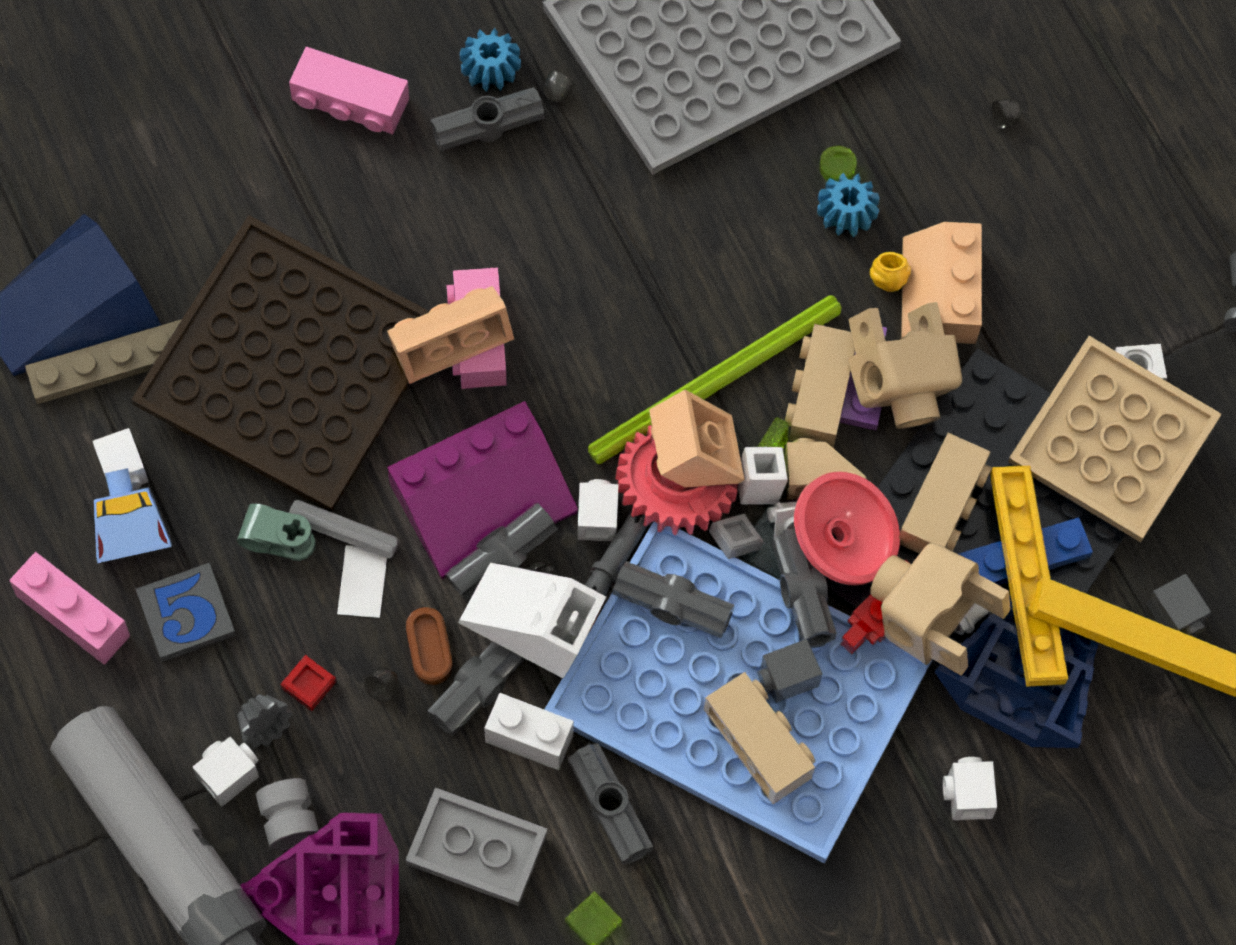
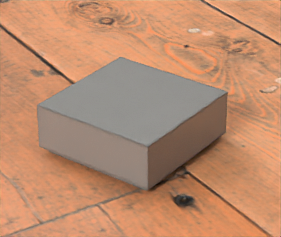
[709,514,763,559]

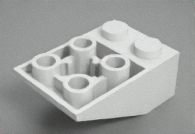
[458,563,606,678]

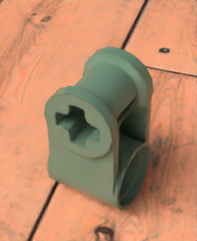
[237,503,316,561]

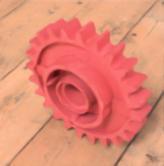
[615,425,739,535]

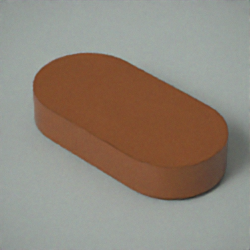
[406,607,453,685]

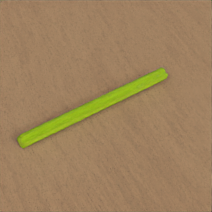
[588,295,842,464]

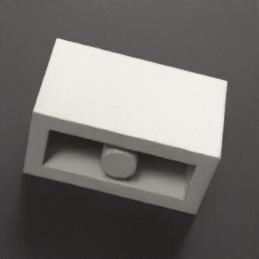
[484,693,574,770]

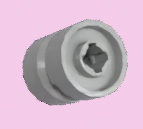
[255,778,319,851]

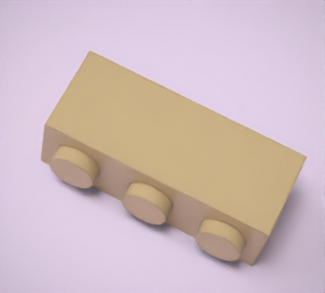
[784,324,855,448]
[899,433,992,554]
[704,672,815,804]

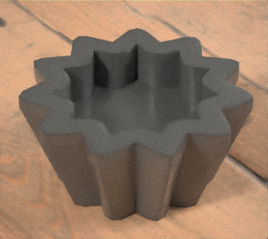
[237,694,293,749]

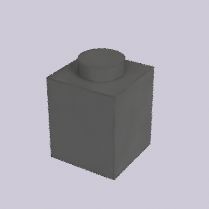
[1146,574,1211,637]
[757,639,822,703]

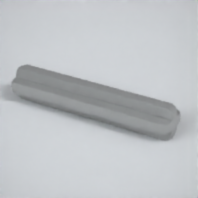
[289,500,399,558]

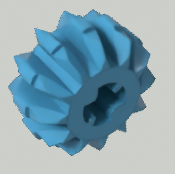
[460,28,521,92]
[817,173,880,237]

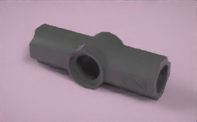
[430,87,545,151]
[445,503,558,601]
[772,529,837,648]
[613,561,735,638]
[427,642,525,736]
[568,743,653,865]

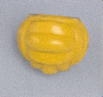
[869,252,911,292]

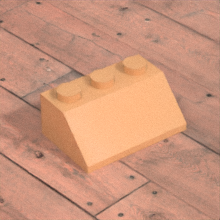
[901,222,982,344]
[387,286,514,384]

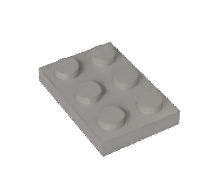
[405,787,548,906]

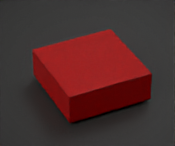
[280,655,337,711]

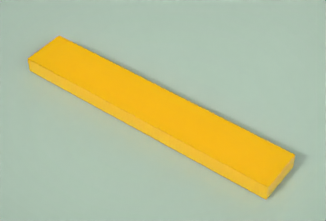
[990,465,1068,687]
[1032,577,1236,697]

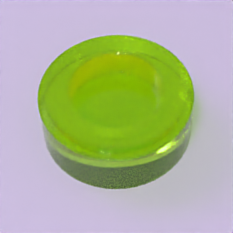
[819,145,857,182]

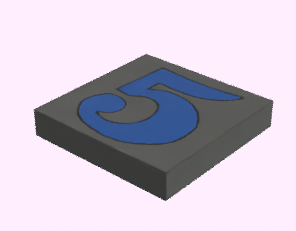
[136,563,236,662]

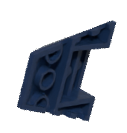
[0,214,161,376]
[935,578,1099,748]

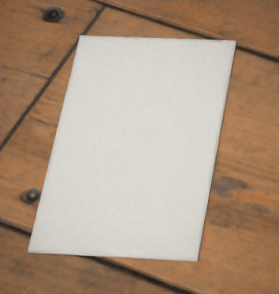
[337,545,387,618]

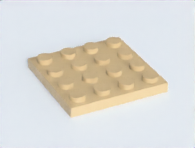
[1008,336,1221,542]

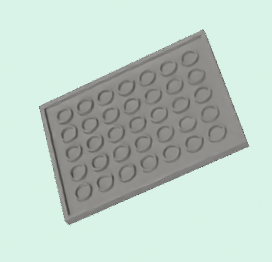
[543,0,901,175]

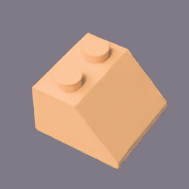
[649,390,745,487]

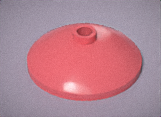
[794,472,900,585]

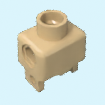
[848,302,962,429]
[871,543,1010,676]

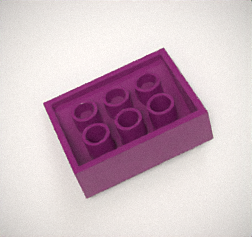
[387,401,578,579]

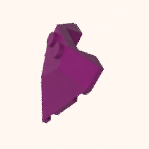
[240,812,399,945]

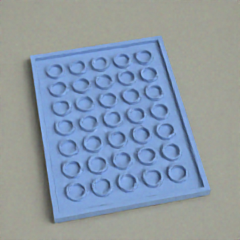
[544,521,932,864]

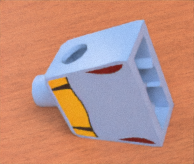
[94,468,172,563]

